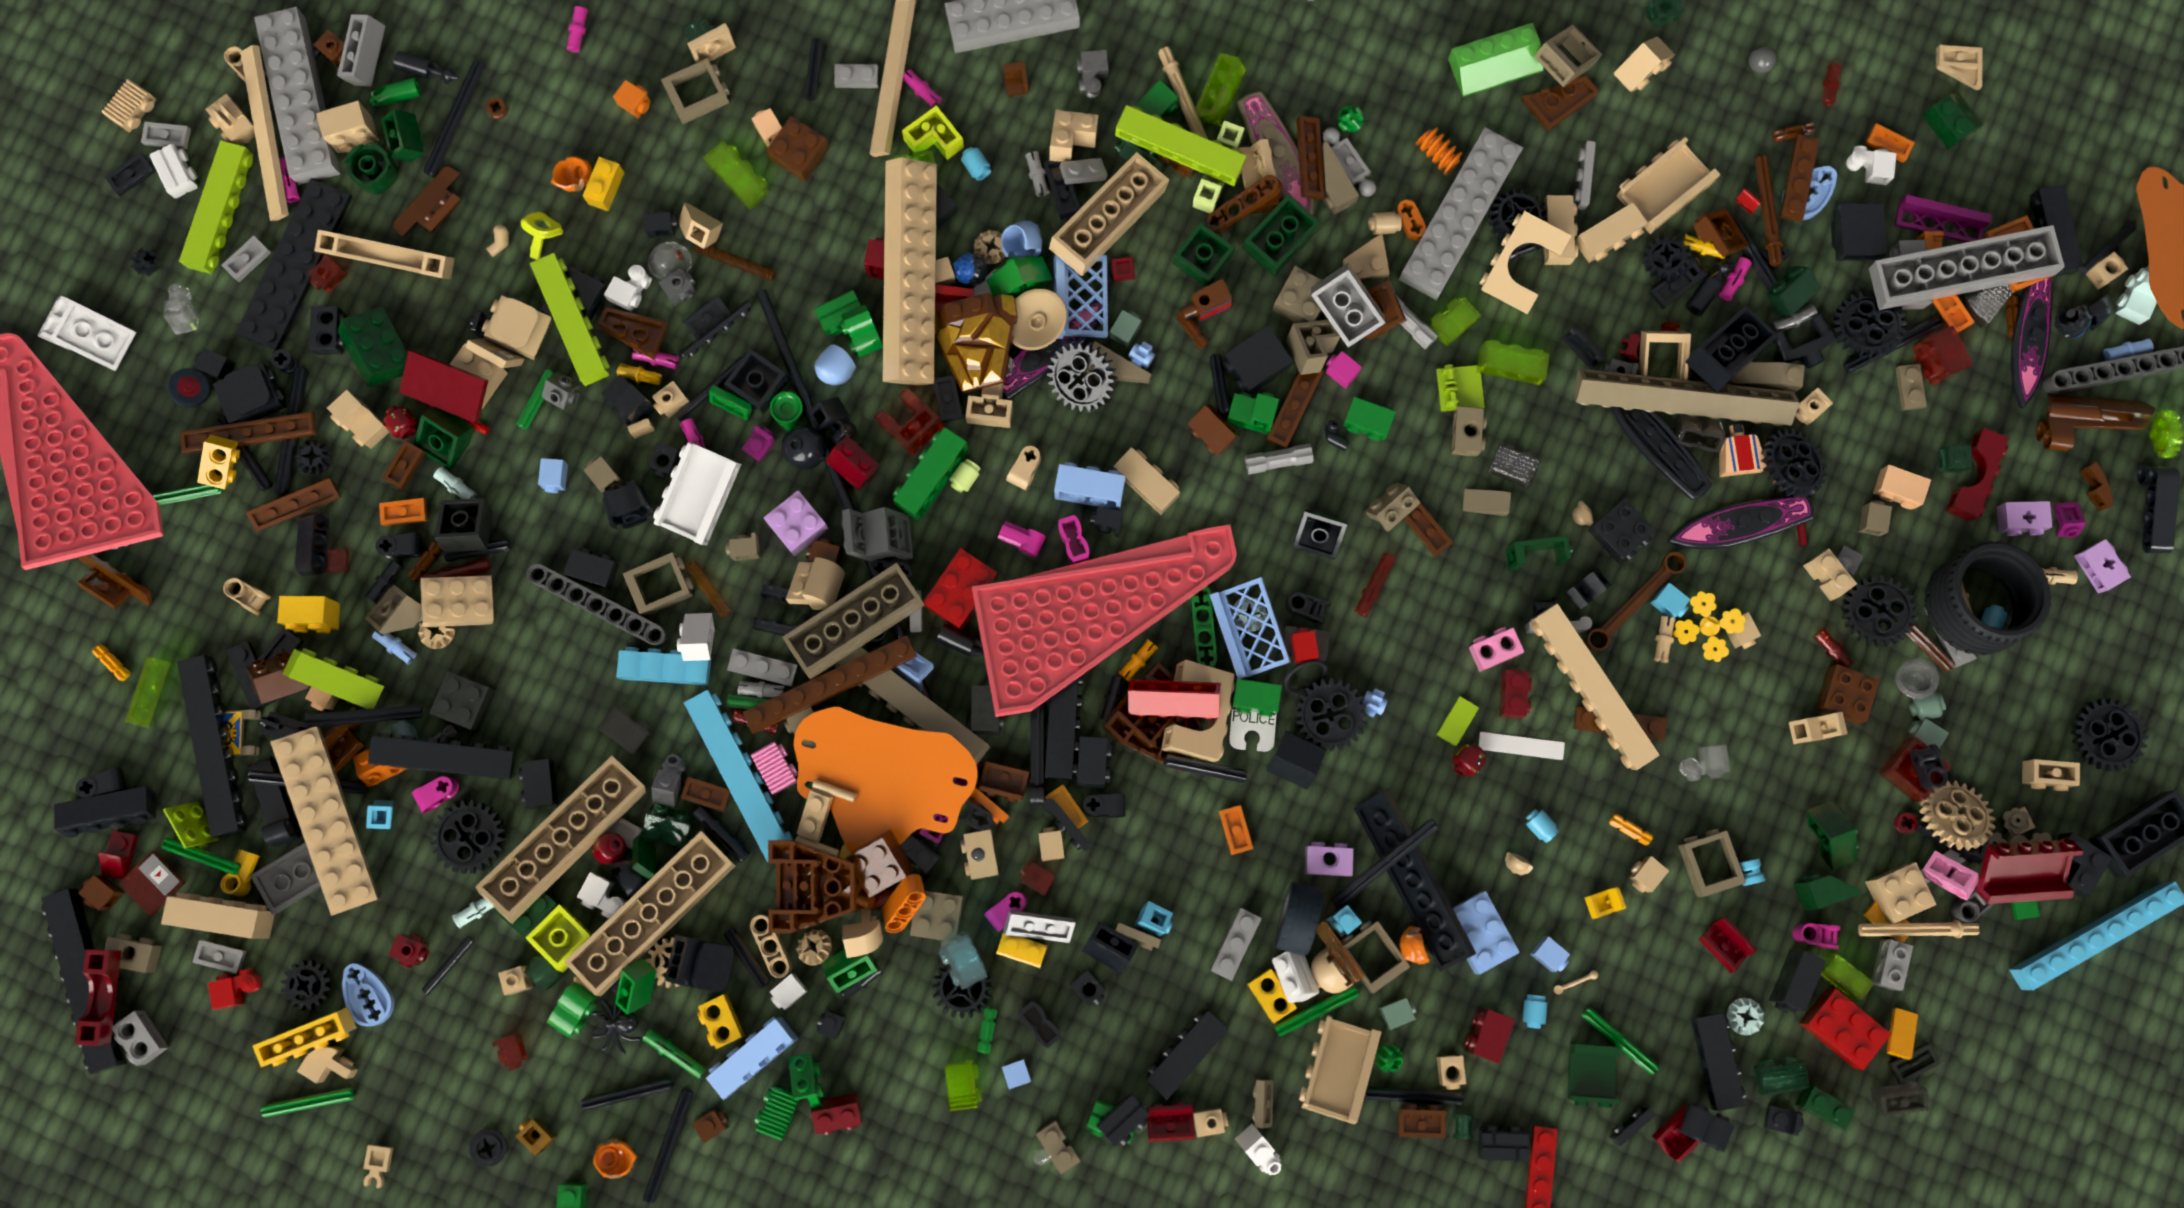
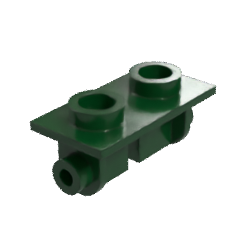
[1114,138,1159,166]

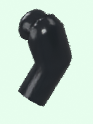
[1324,420,1349,451]

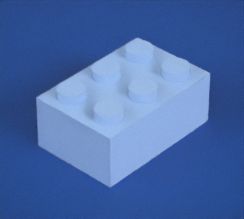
[1054,462,1125,511]
[1452,891,1520,974]

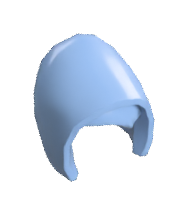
[1001,221,1042,258]
[815,344,856,386]

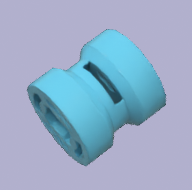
[1739,858,1766,886]

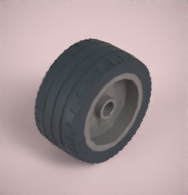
[1275,882,1324,955]

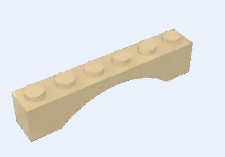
[314,230,455,280]

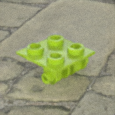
[1436,364,1485,412]
[163,801,219,849]

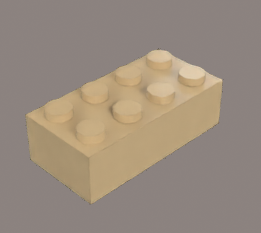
[161,893,274,939]

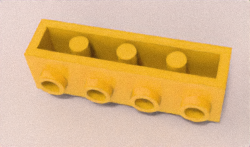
[253,1007,356,1067]

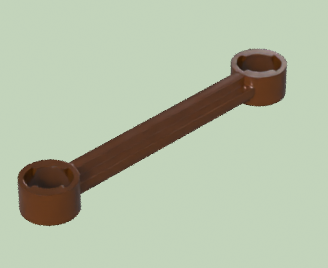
[1585,552,1687,652]

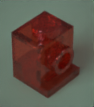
[308,254,347,293]
[492,1033,528,1071]

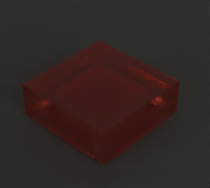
[325,549,349,573]

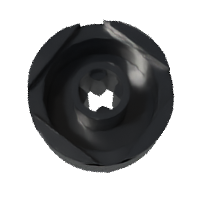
[602,481,654,529]

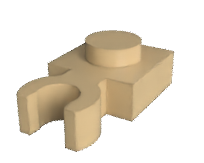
[363,1144,393,1188]

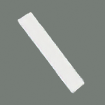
[1479,732,1564,760]

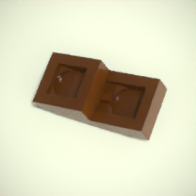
[2079,462,2113,512]

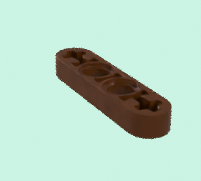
[1206,175,1282,233]

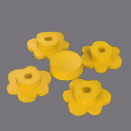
[1673,591,1746,662]

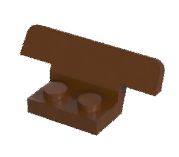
[393,166,461,237]

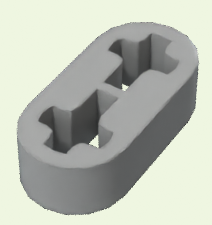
[910,590,923,632]

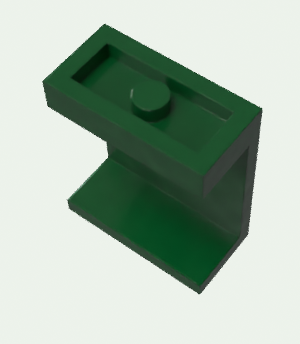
[1505,536,1573,572]
[1568,1043,1621,1108]

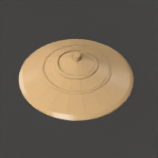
[1012,289,1067,350]

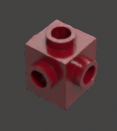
[388,933,429,968]

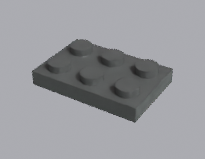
[250,842,321,915]

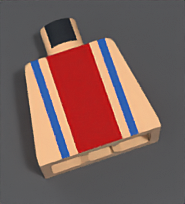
[1719,424,1767,477]

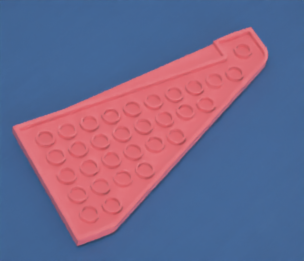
[0,333,164,570]
[972,525,1237,717]

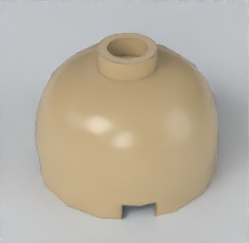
[1311,946,1354,994]

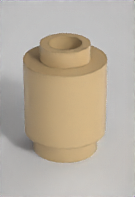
[1368,212,1402,235]

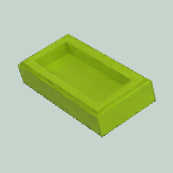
[1436,696,1479,746]

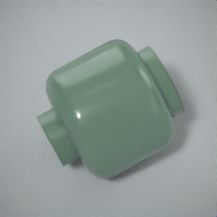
[1909,689,1946,720]

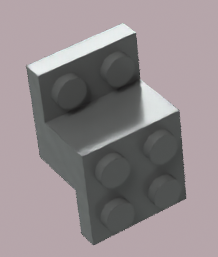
[842,507,913,562]

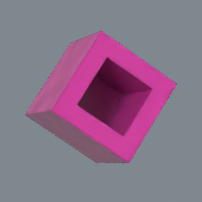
[1326,351,1362,389]

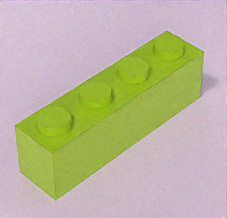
[282,648,384,709]

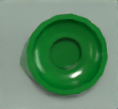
[770,391,802,430]

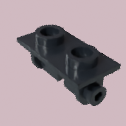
[1561,324,1607,370]
[260,711,312,738]

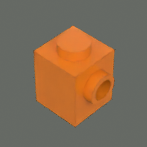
[613,80,650,118]

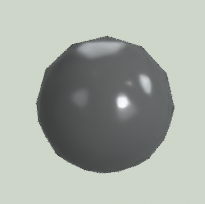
[1749,46,1777,74]

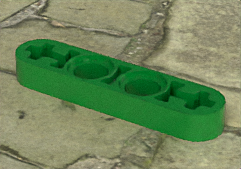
[1190,586,1217,667]

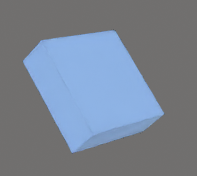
[1002,1059,1031,1089]

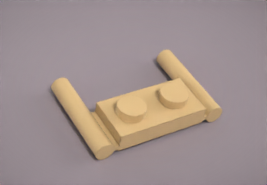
[795,779,857,857]

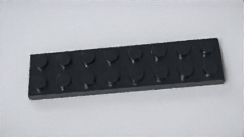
[236,179,352,351]
[1354,789,1477,971]

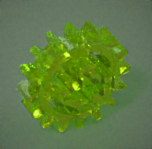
[2149,410,2184,458]

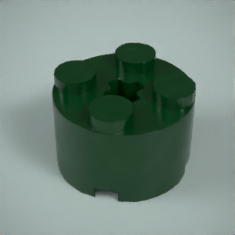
[346,143,398,195]

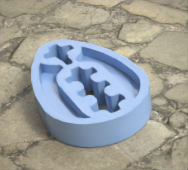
[1781,166,1837,220]
[342,963,395,1026]

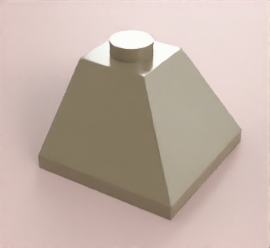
[364,583,422,634]

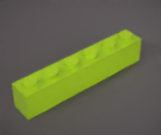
[1115,105,1246,186]
[179,140,253,275]
[530,253,610,386]

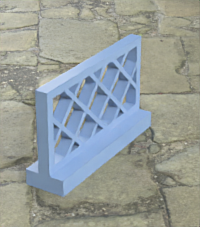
[1054,254,1108,339]
[1210,577,1291,680]

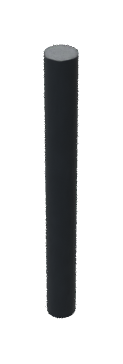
[2079,224,2136,275]
[675,357,742,422]

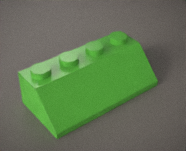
[1448,23,1543,97]

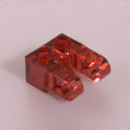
[874,387,944,457]

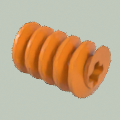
[1415,127,1462,175]

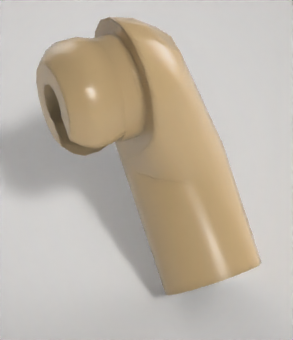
[486,225,509,257]

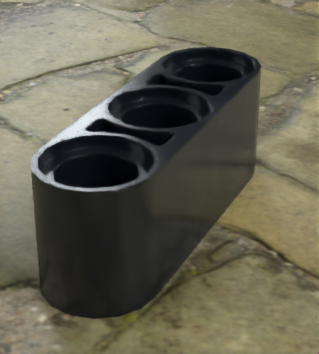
[295,511,330,576]

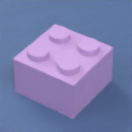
[764,490,829,556]

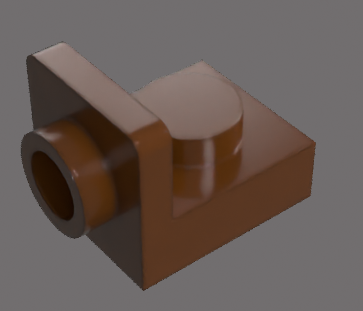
[692,1107,729,1143]

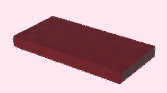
[399,350,489,423]

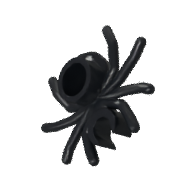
[591,998,642,1054]

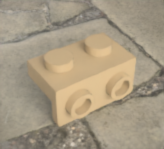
[1238,139,1276,189]

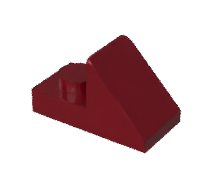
[98,830,138,880]

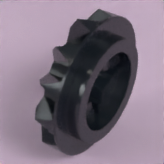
[295,439,332,475]
[469,1129,508,1167]

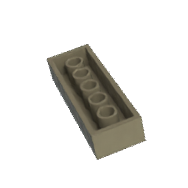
[782,563,924,680]

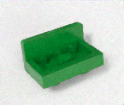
[789,1052,824,1108]

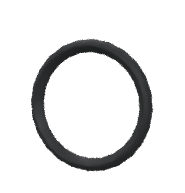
[1283,659,1328,694]

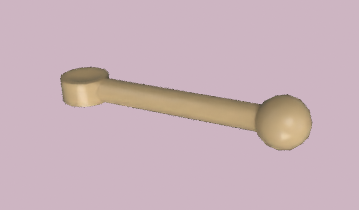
[1553,970,1598,994]

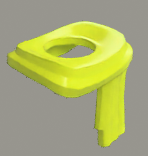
[521,212,563,260]

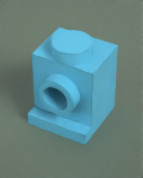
[366,800,394,829]
[1134,901,1173,937]
[1327,905,1362,938]

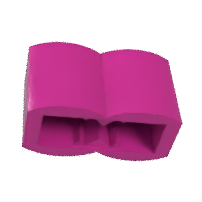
[1058,515,1089,564]

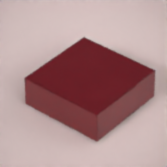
[1111,256,1135,282]

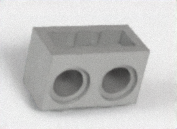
[1870,939,1913,991]
[113,1010,169,1066]

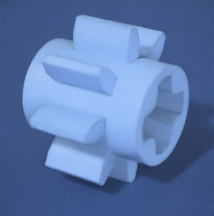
[1128,342,1155,368]
[1361,688,1388,717]

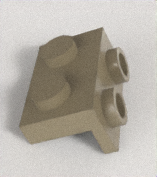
[1365,483,1420,531]

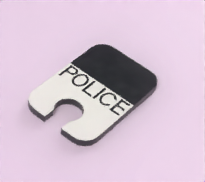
[1229,688,1276,752]

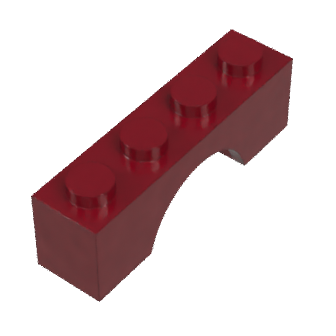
[1945,428,2009,522]
[75,950,121,1046]

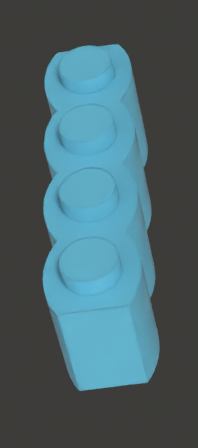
[616,647,711,685]

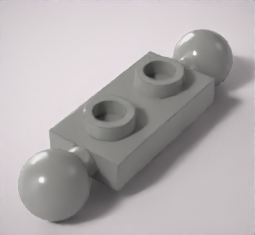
[1323,127,1376,197]

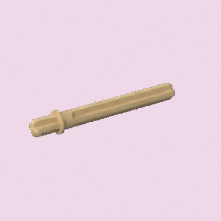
[1158,47,1208,139]
[1858,920,1980,938]

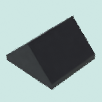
[1293,509,1348,560]
[1267,731,1327,790]

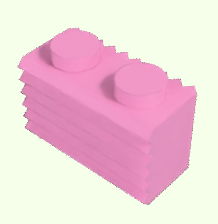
[751,741,798,795]

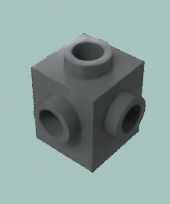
[658,268,696,306]
[541,371,580,410]

